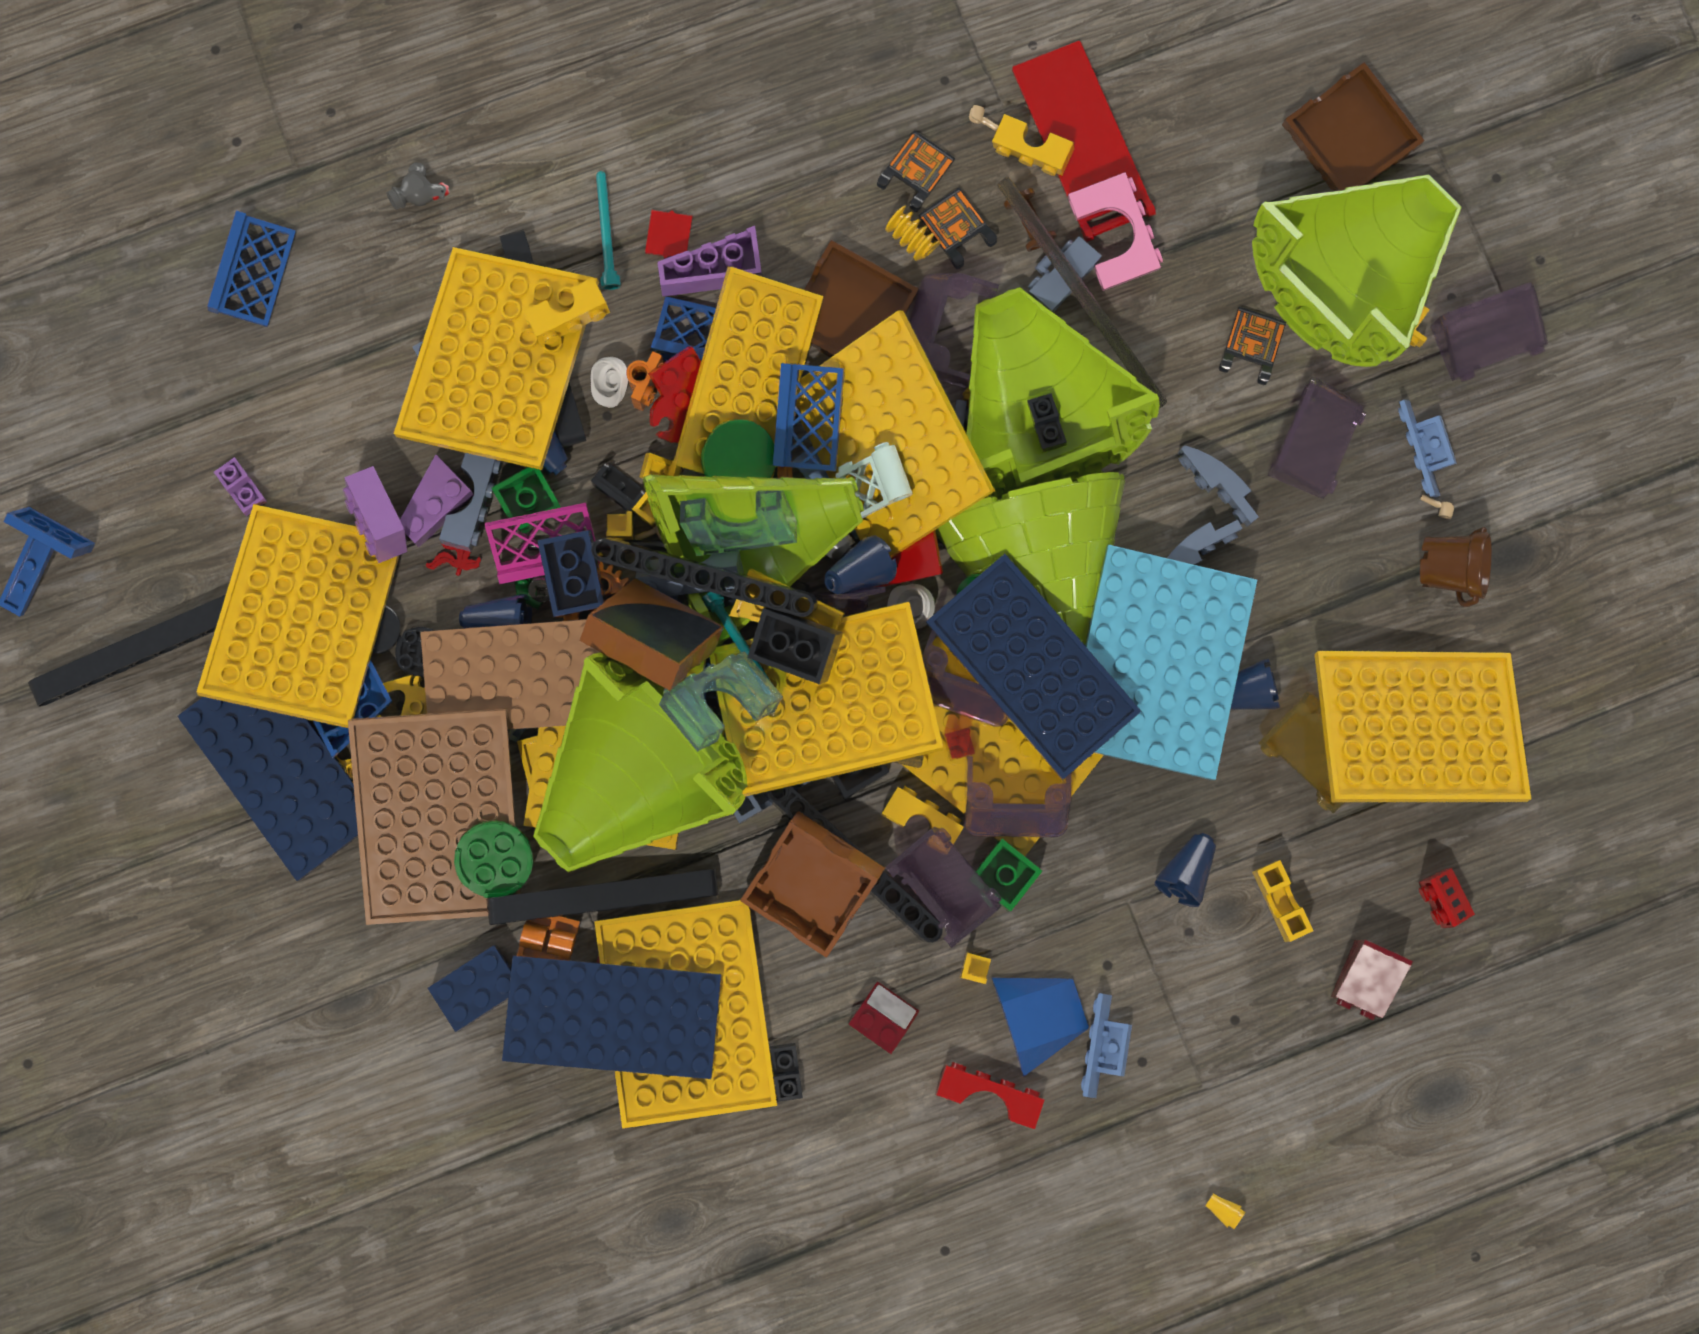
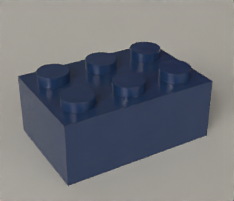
[538,530,606,617]
[428,945,511,1032]

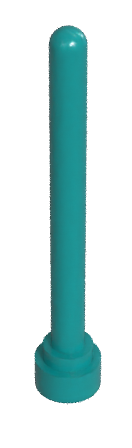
[596,171,621,290]
[702,592,775,695]

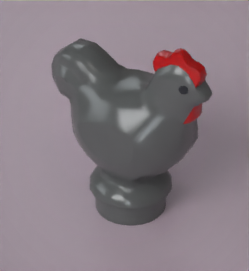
[386,162,449,210]

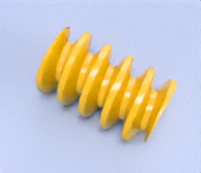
[885,206,941,261]

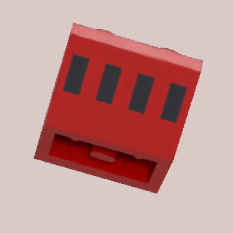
[1419,868,1475,928]

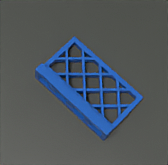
[207,211,296,327]
[651,296,716,361]
[773,363,845,471]

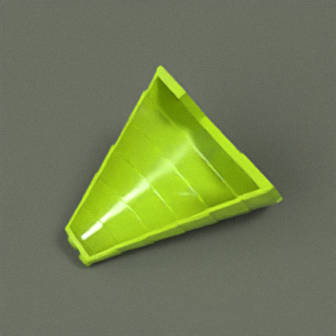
[1252,174,1461,367]
[966,287,1160,499]
[935,472,1125,645]
[643,474,864,647]
[533,652,747,872]

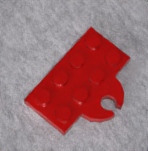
[648,346,701,443]

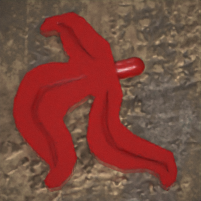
[426,543,481,576]

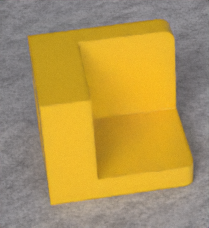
[632,492,656,528]
[606,511,633,540]
[959,952,991,984]

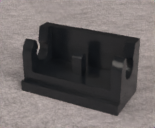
[591,462,646,514]

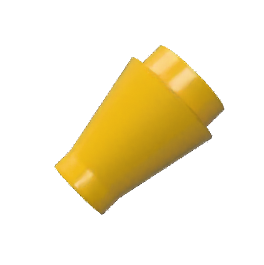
[1205,1193,1246,1229]

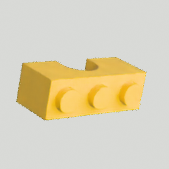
[992,114,1074,176]
[524,277,610,346]
[881,786,964,854]
[1252,860,1313,942]

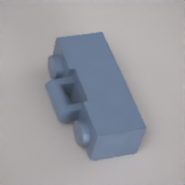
[1028,236,1102,313]

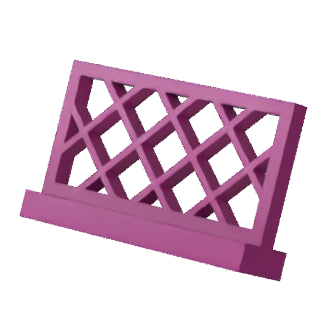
[485,503,600,584]

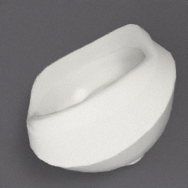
[591,357,628,408]
[887,584,935,629]

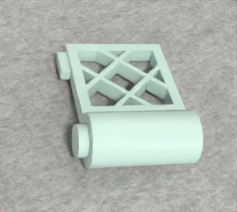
[835,442,913,518]

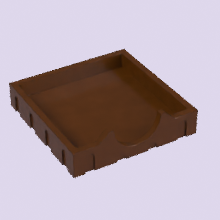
[1282,62,1425,191]
[804,240,919,358]

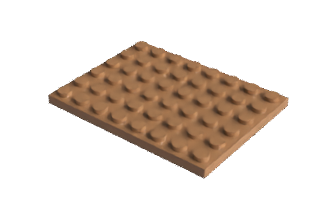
[348,709,521,925]

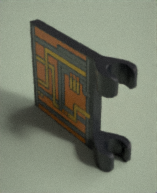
[877,130,955,212]
[918,188,997,269]
[1219,307,1286,385]

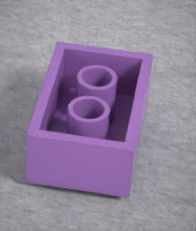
[343,466,407,563]

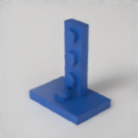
[0,507,95,617]

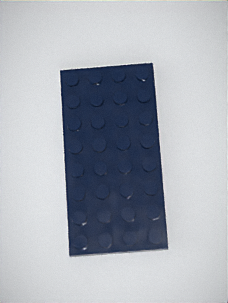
[926,554,1142,780]
[177,697,358,881]
[502,956,721,1079]

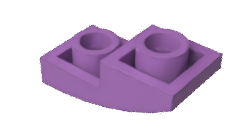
[214,457,267,517]

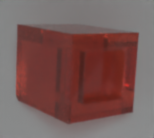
[943,727,975,761]

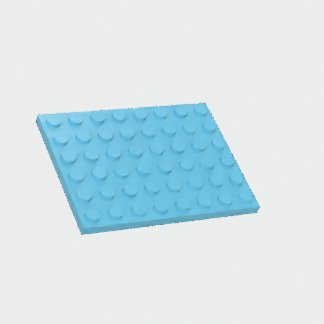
[1085,545,1257,780]

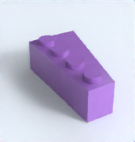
[658,226,762,297]

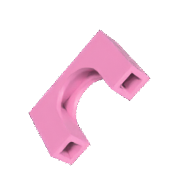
[1067,172,1163,291]

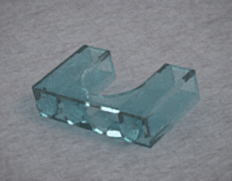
[680,490,797,556]
[659,651,783,752]

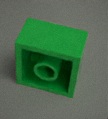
[491,467,561,534]
[969,839,1042,912]

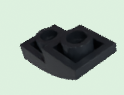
[1027,393,1067,453]
[770,1043,803,1102]

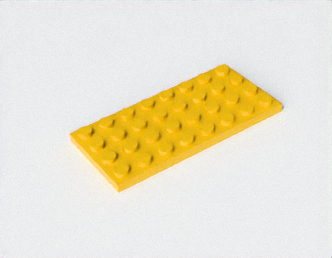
[673,267,823,478]

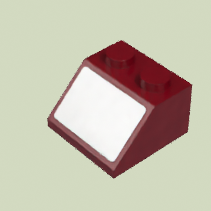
[848,981,919,1054]

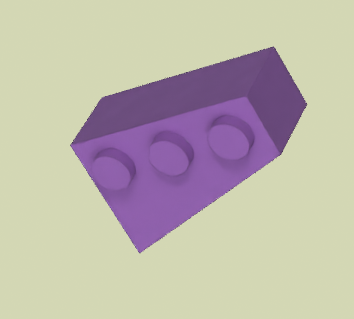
[400,455,474,548]

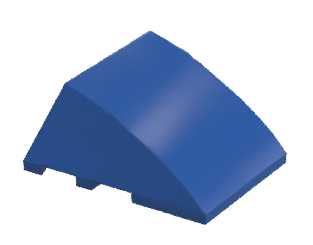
[313,660,392,759]
[992,978,1089,1077]

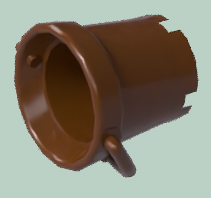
[1420,527,1492,607]

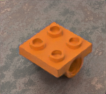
[626,351,664,411]
[517,916,580,961]

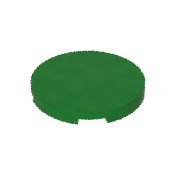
[701,419,775,478]
[454,821,533,898]

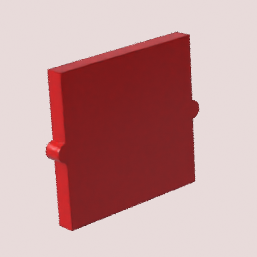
[645,210,693,259]

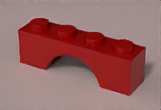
[935,1062,1045,1129]

